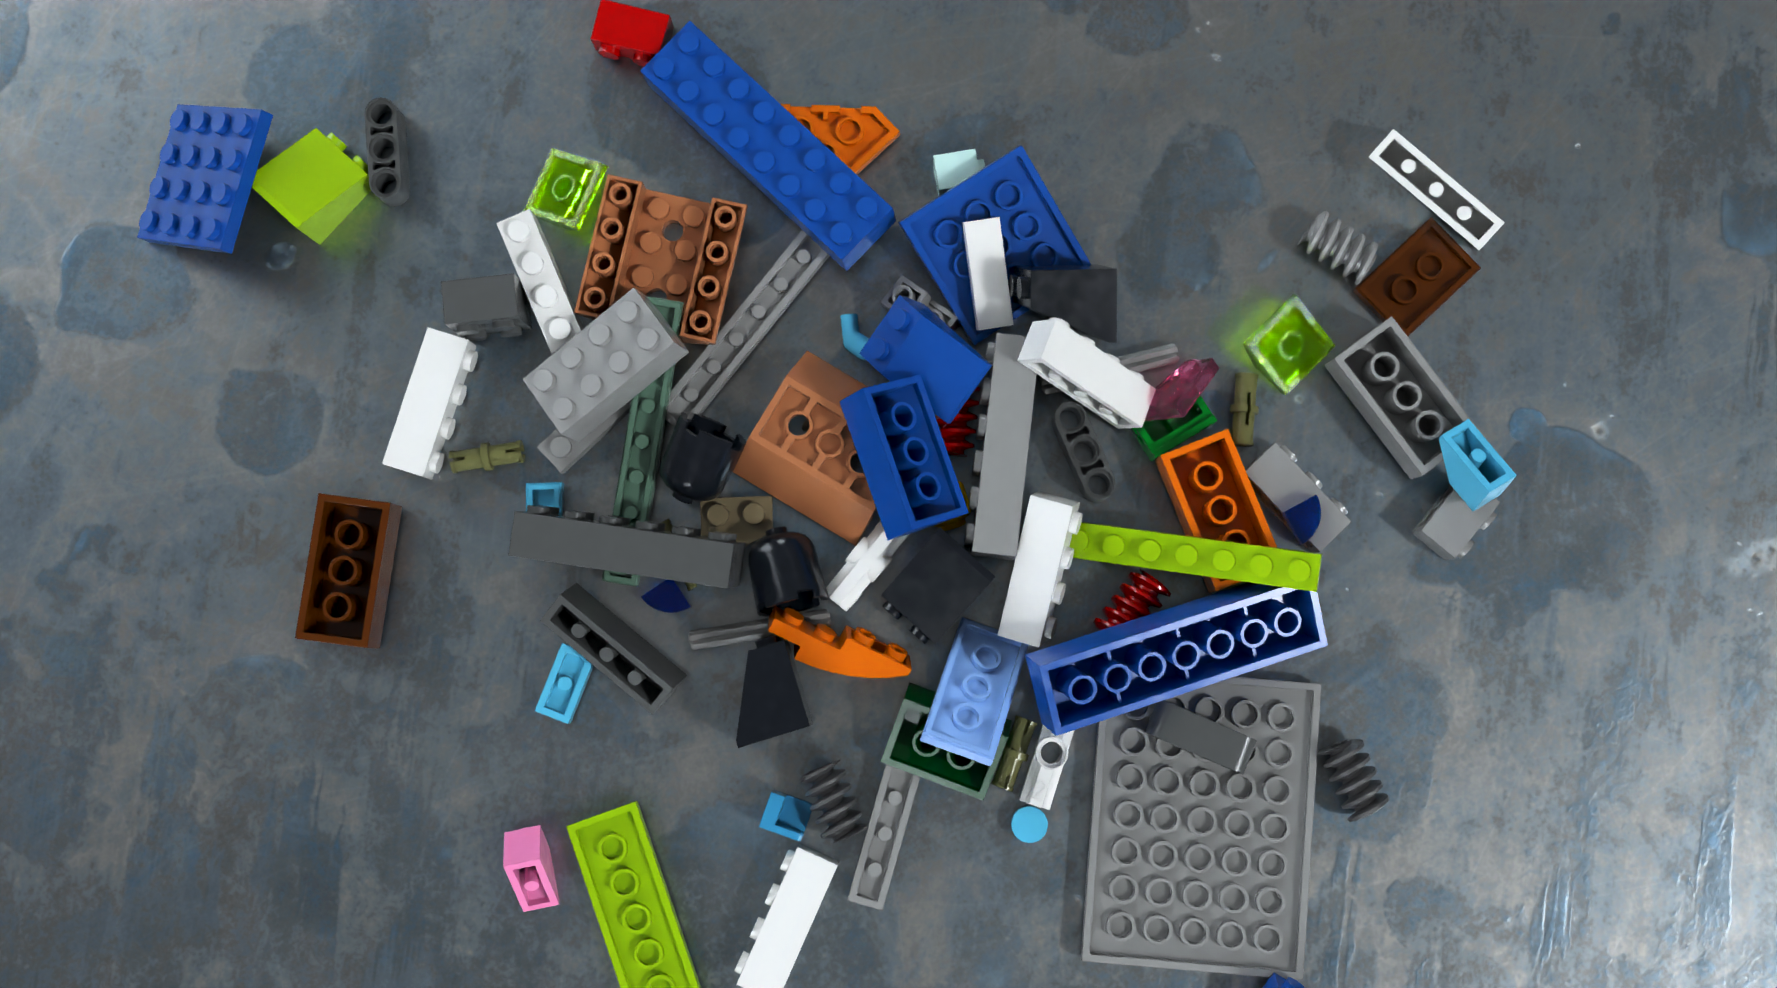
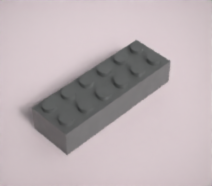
[508,505,746,589]

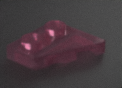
[1145,358,1220,421]

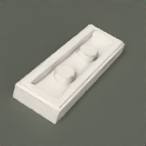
[962,217,1014,330]

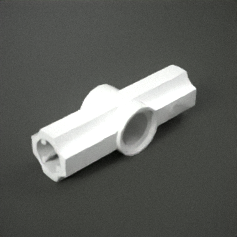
[826,520,910,612]
[1019,724,1074,810]

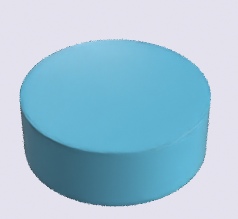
[1011,805,1048,843]

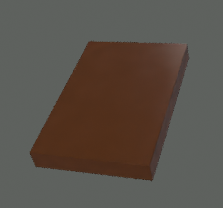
[1352,217,1481,336]

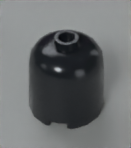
[659,412,747,504]
[748,527,829,617]

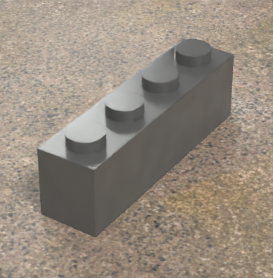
[540,583,687,715]

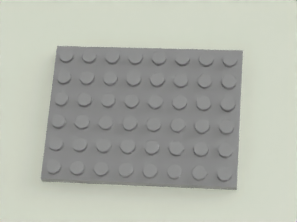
[1081,677,1322,980]

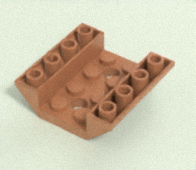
[574,174,748,345]
[733,351,877,546]

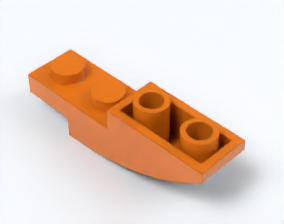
[768,606,912,678]

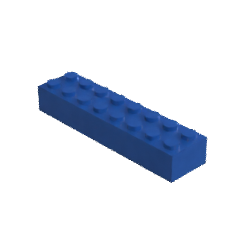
[640,21,896,271]
[1025,582,1328,736]

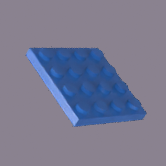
[137,104,273,254]
[898,145,1091,345]

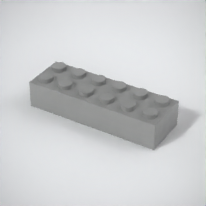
[964,333,1037,561]

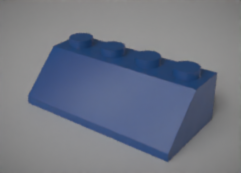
[839,375,969,540]

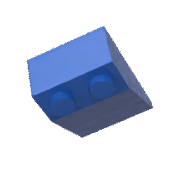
[859,295,992,424]

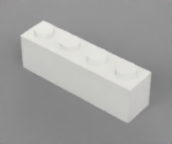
[1369,129,1505,250]
[496,209,584,354]
[1017,317,1156,429]
[382,327,478,480]
[997,491,1083,647]
[734,843,839,988]

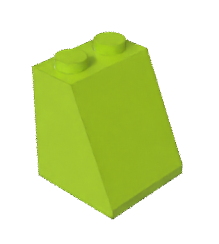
[252,128,371,245]

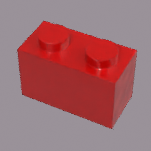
[590,0,674,67]

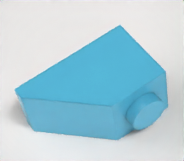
[1439,419,1517,512]

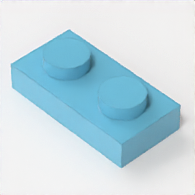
[535,643,594,724]

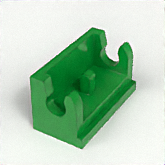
[1131,391,1217,462]

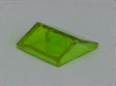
[523,148,608,231]
[1243,294,1335,395]

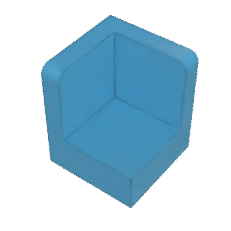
[759,789,813,842]

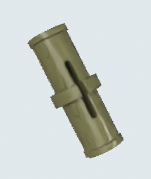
[1229,372,1259,447]
[449,440,526,474]
[991,715,1038,792]

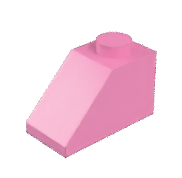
[503,825,559,912]

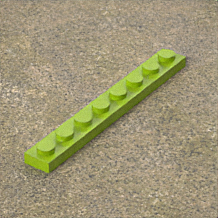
[1069,522,1322,592]

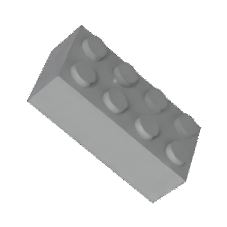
[523,288,689,442]
[1324,316,1479,480]

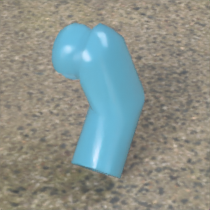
[840,314,869,360]

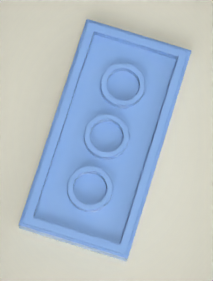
[920,617,1029,766]

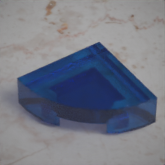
[1282,495,1321,545]
[641,580,692,613]

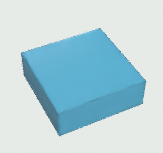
[526,482,564,515]

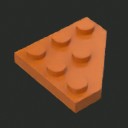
[781,104,900,175]

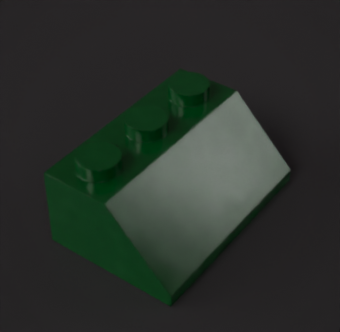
[880,682,1012,801]

